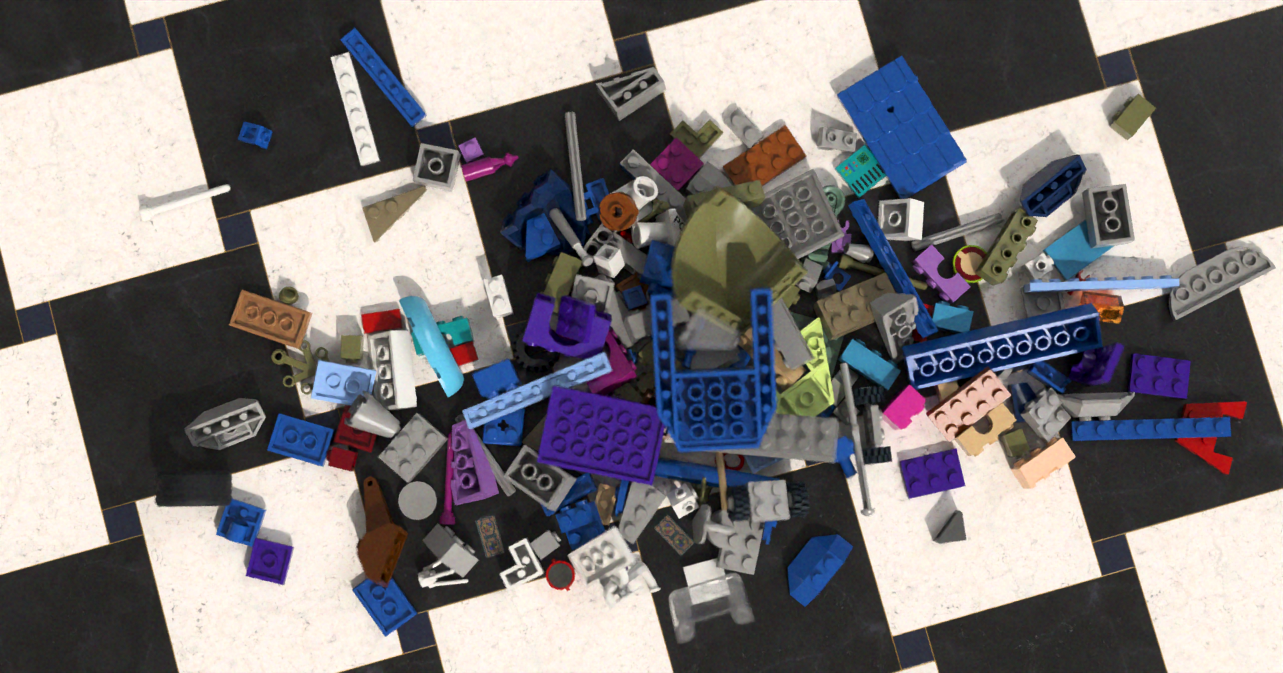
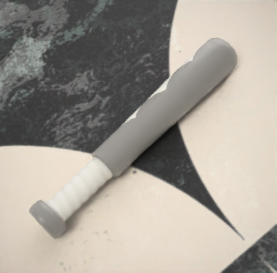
[549,208,593,266]

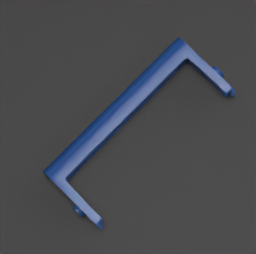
[614,457,780,544]

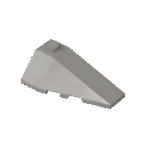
[870,293,918,364]

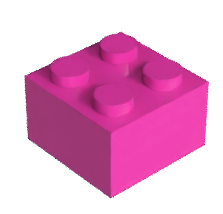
[881,385,927,430]

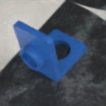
[823,261,851,291]

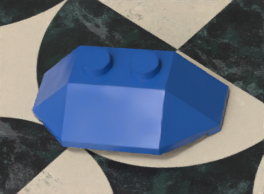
[787,534,853,607]

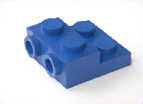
[556,500,606,550]

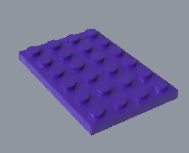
[537,385,665,485]

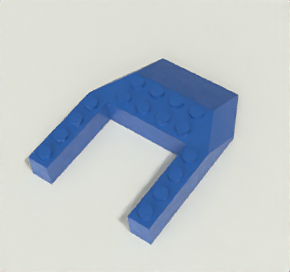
[651,287,777,452]

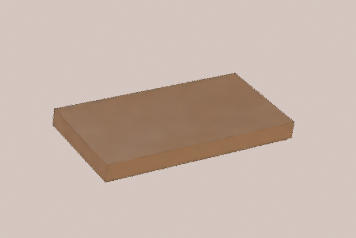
[229,290,313,349]

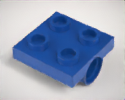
[215,498,267,547]

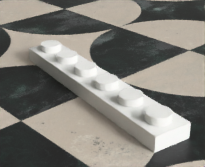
[331,52,380,166]

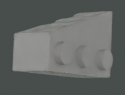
[596,67,666,121]
[618,482,666,544]

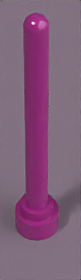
[439,432,455,525]

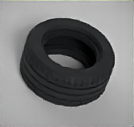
[155,470,232,507]

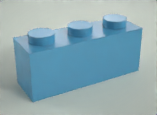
[838,339,901,391]

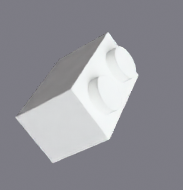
[484,275,514,319]

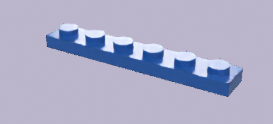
[340,28,427,127]

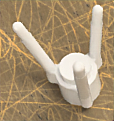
[418,560,469,588]

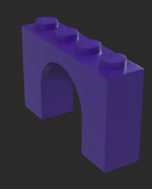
[523,292,612,361]

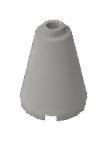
[345,391,401,438]

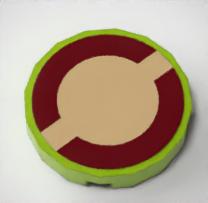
[952,245,987,283]

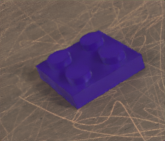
[556,295,595,343]
[246,538,294,585]

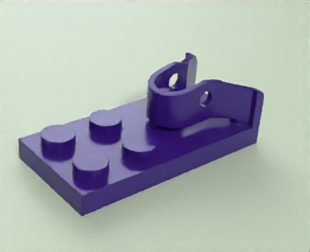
[1068,343,1124,387]

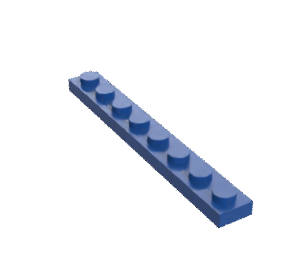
[848,199,938,338]
[1071,417,1231,441]

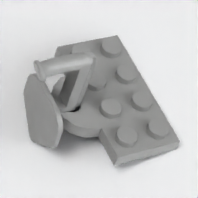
[692,504,765,575]

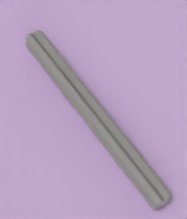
[565,112,586,221]

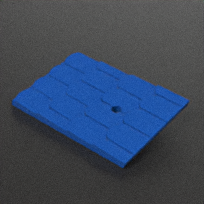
[837,56,967,199]

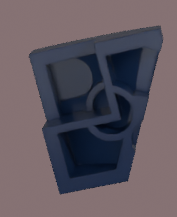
[1008,383,1037,423]

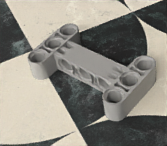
[584,213,651,306]

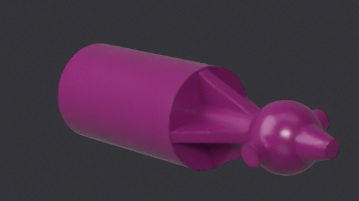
[461,153,518,182]

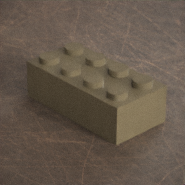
[813,272,895,341]

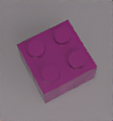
[650,137,704,192]

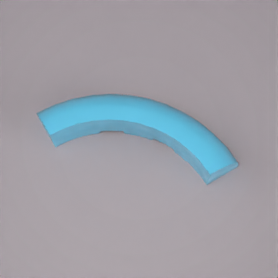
[399,296,464,397]

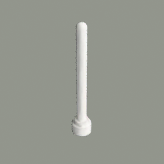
[139,184,230,221]

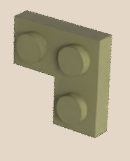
[670,120,723,159]

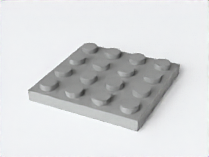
[749,169,845,259]

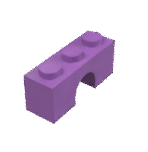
[912,244,971,304]

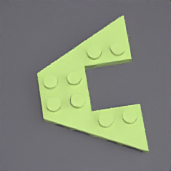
[775,317,835,417]

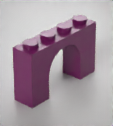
[557,329,637,396]

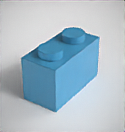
[932,301,974,334]

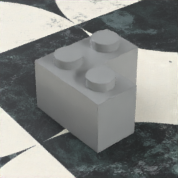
[423,524,478,577]

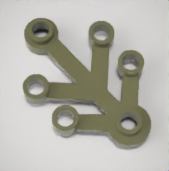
[271,340,330,395]

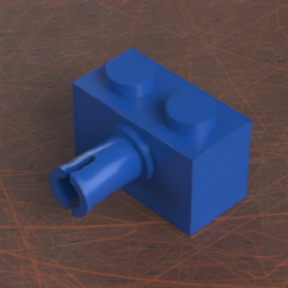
[828,436,857,478]

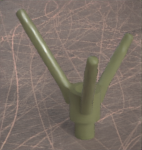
[630,198,669,231]
[690,461,727,508]

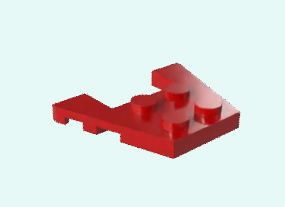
[1175,402,1247,474]

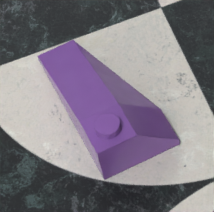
[451,420,499,505]

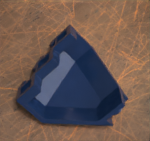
[500,169,591,257]

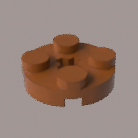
[599,192,639,231]

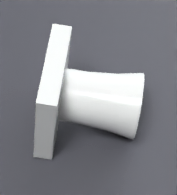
[610,176,658,227]
[631,209,680,249]

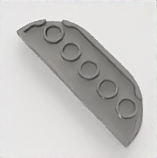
[1169,248,1276,321]

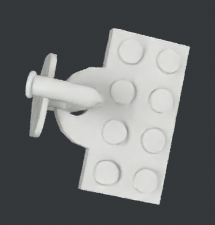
[567,526,660,609]

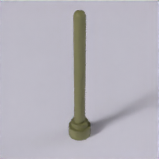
[838,253,928,290]

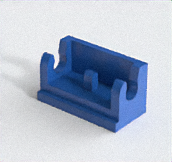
[1027,360,1071,394]

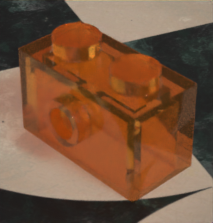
[1079,291,1124,324]

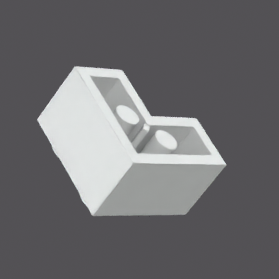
[500,538,544,591]

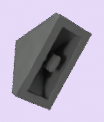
[933,510,967,544]

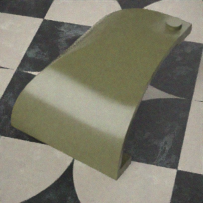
[671,186,808,338]

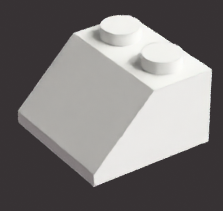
[878,198,924,241]

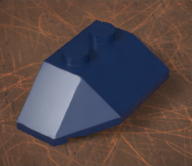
[1020,154,1087,217]

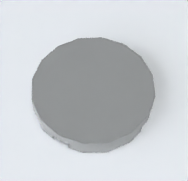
[398,481,437,520]

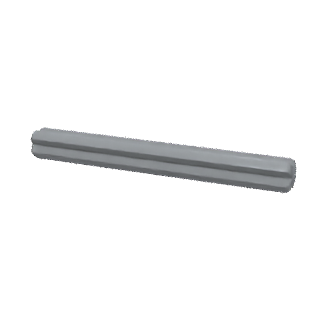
[911,213,1003,251]
[455,414,516,496]

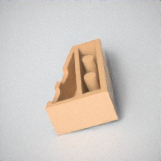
[1011,437,1076,489]

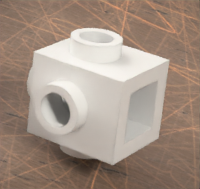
[666,484,699,518]

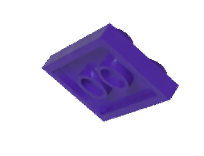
[1127,353,1191,399]
[899,448,965,499]

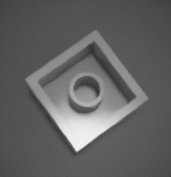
[413,143,461,192]

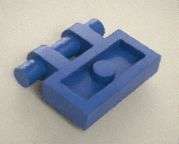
[584,178,609,225]

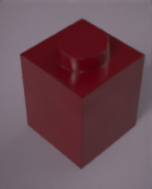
[326,447,358,471]

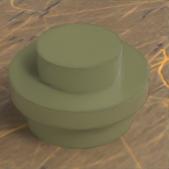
[279,286,299,305]

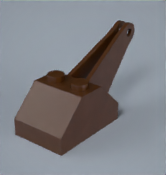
[356,477,409,588]

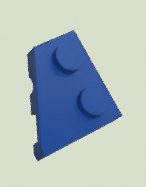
[526,213,561,262]

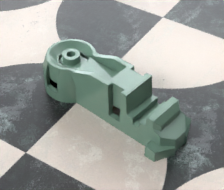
[801,185,845,270]

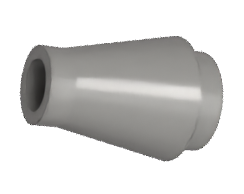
[844,243,874,263]

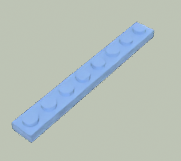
[1024,275,1179,293]
[463,352,613,429]

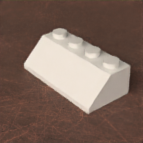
[368,330,417,411]

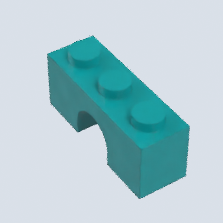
[411,316,474,356]

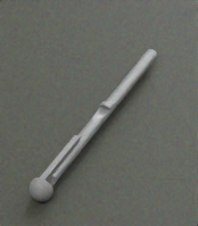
[840,363,875,517]

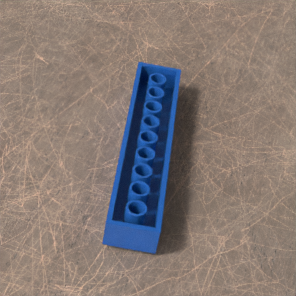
[902,303,1103,390]

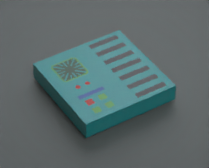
[835,145,886,198]

